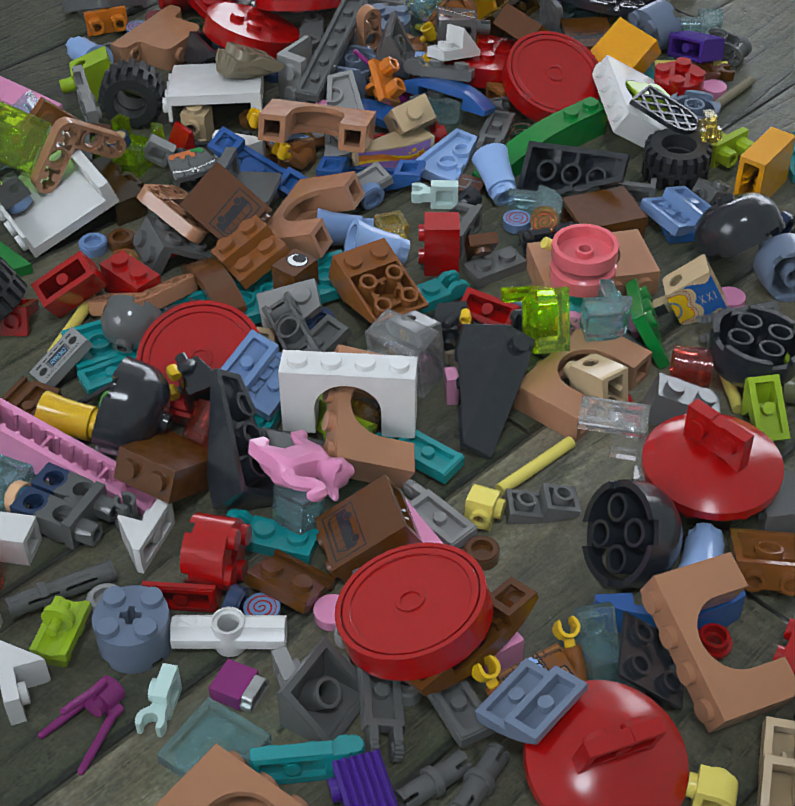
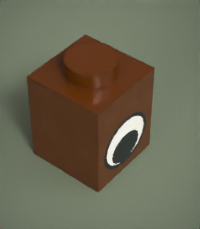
[271,248,319,289]

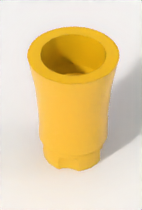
[35,390,99,441]

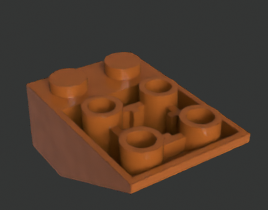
[328,238,429,327]

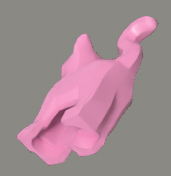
[248,430,355,502]

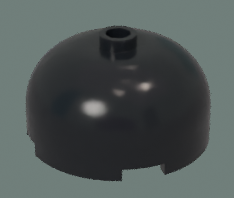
[694,192,786,262]
[707,305,795,389]
[91,356,172,459]
[582,479,683,589]

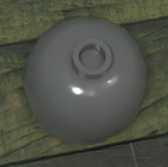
[101,295,163,354]

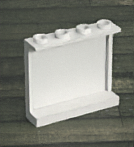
[163,63,264,122]
[0,131,120,258]

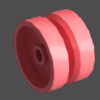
[549,224,619,298]

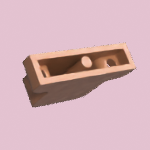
[110,5,200,70]

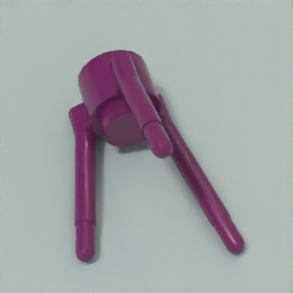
[38,675,125,775]

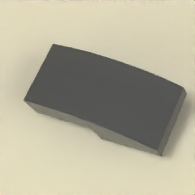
[502,483,581,524]

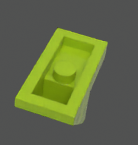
[741,374,791,442]

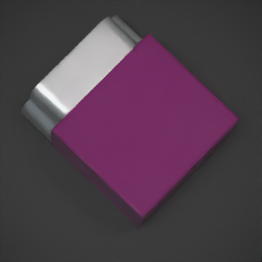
[208,658,270,714]

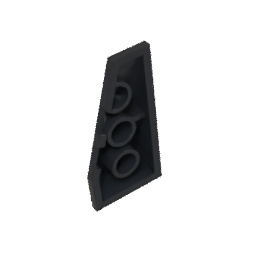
[454,324,535,460]

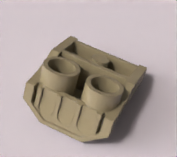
[215,41,284,79]

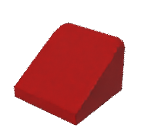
[168,121,195,151]

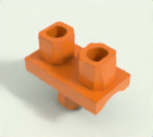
[83,5,128,37]
[365,56,406,107]

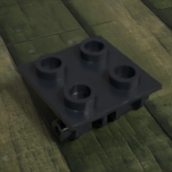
[617,611,684,711]

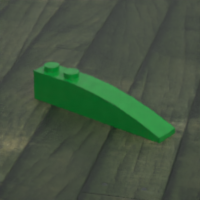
[472,96,607,178]

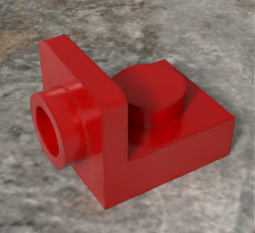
[0,298,39,336]

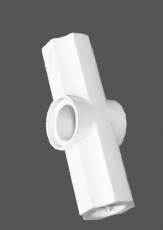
[170,607,288,657]

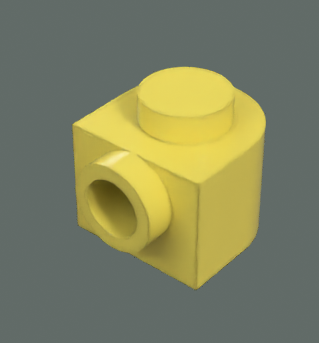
[464,484,506,532]
[685,764,738,806]

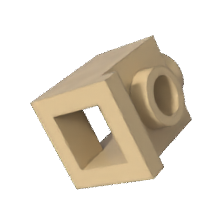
[180,105,215,142]

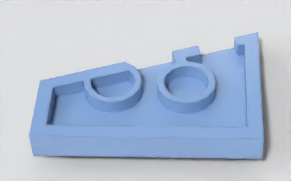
[416,128,478,181]

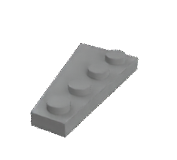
[324,69,364,160]

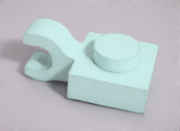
[411,180,458,209]
[135,663,182,737]

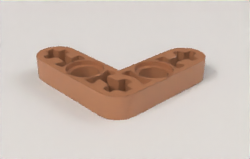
[356,4,416,55]
[30,117,126,194]
[137,184,208,244]
[86,273,198,316]

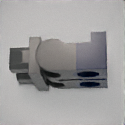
[9,462,117,550]

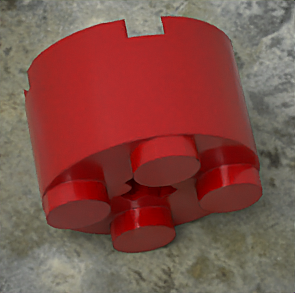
[654,57,706,97]
[180,512,252,591]

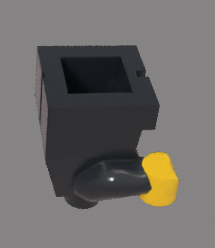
[435,301,474,351]
[166,352,212,412]

